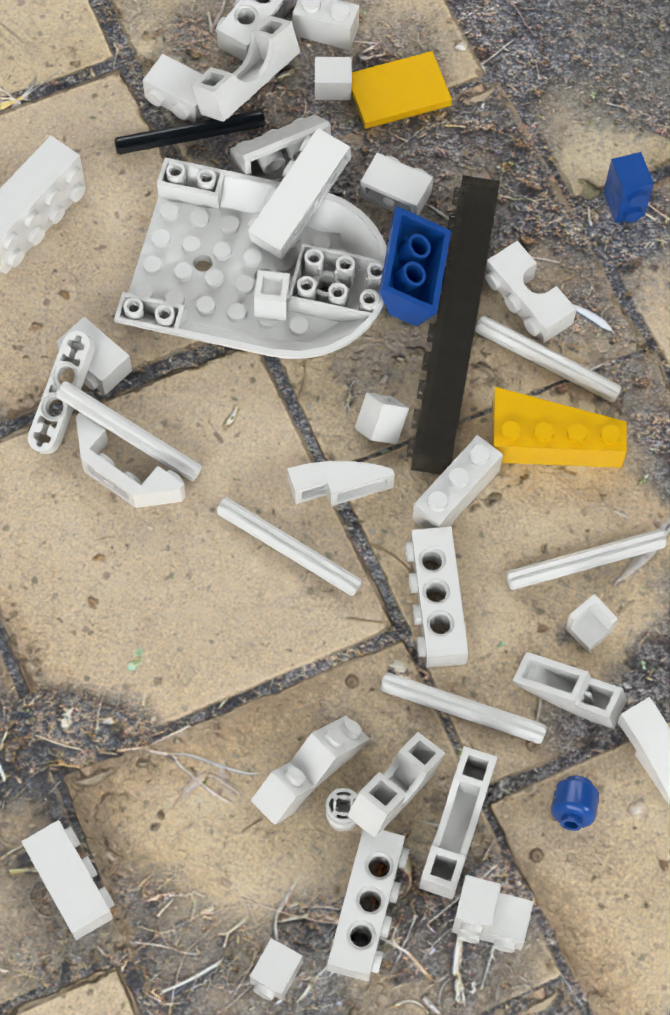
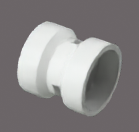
[326,788,357,831]

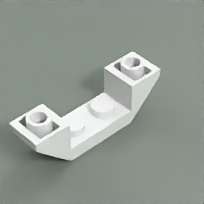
[76,412,186,508]

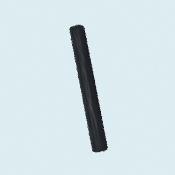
[114,110,266,154]

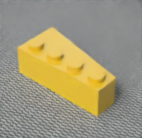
[491,387,627,468]

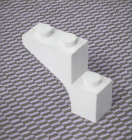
[250,715,370,825]

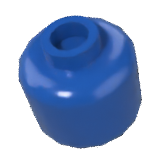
[551,775,599,831]

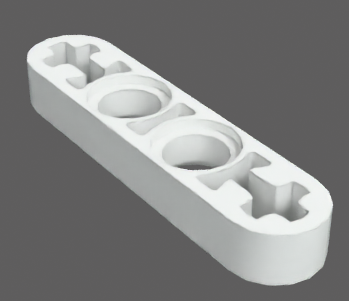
[28,330,95,454]

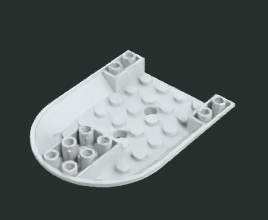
[114,157,387,359]

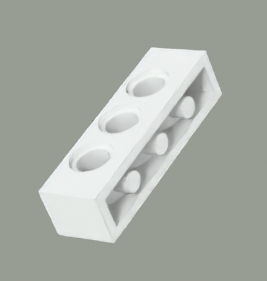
[215,0,298,61]
[405,526,469,668]
[327,829,410,982]

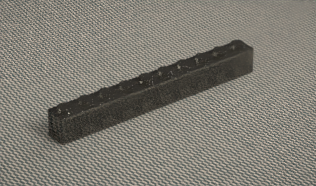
[406,175,500,475]

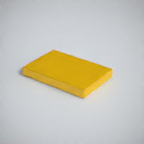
[351,51,452,129]

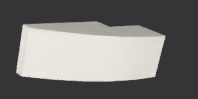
[287,461,395,506]
[513,652,627,729]
[617,697,670,806]

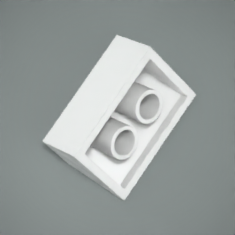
[230,114,331,181]

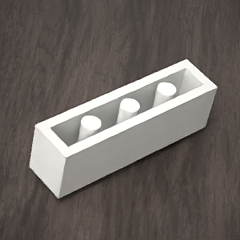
[247,128,351,260]

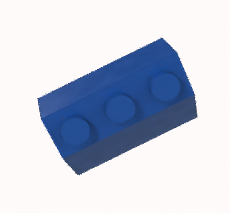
[379,206,451,326]

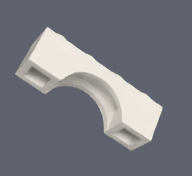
[191,15,300,122]
[419,746,498,900]

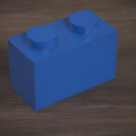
[603,152,654,223]

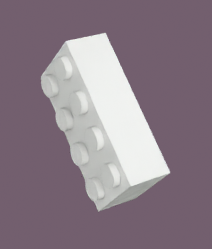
[0,135,86,275]

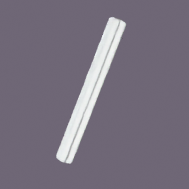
[475,316,621,402]
[55,381,202,481]
[217,498,362,596]
[506,529,667,590]
[381,673,547,744]

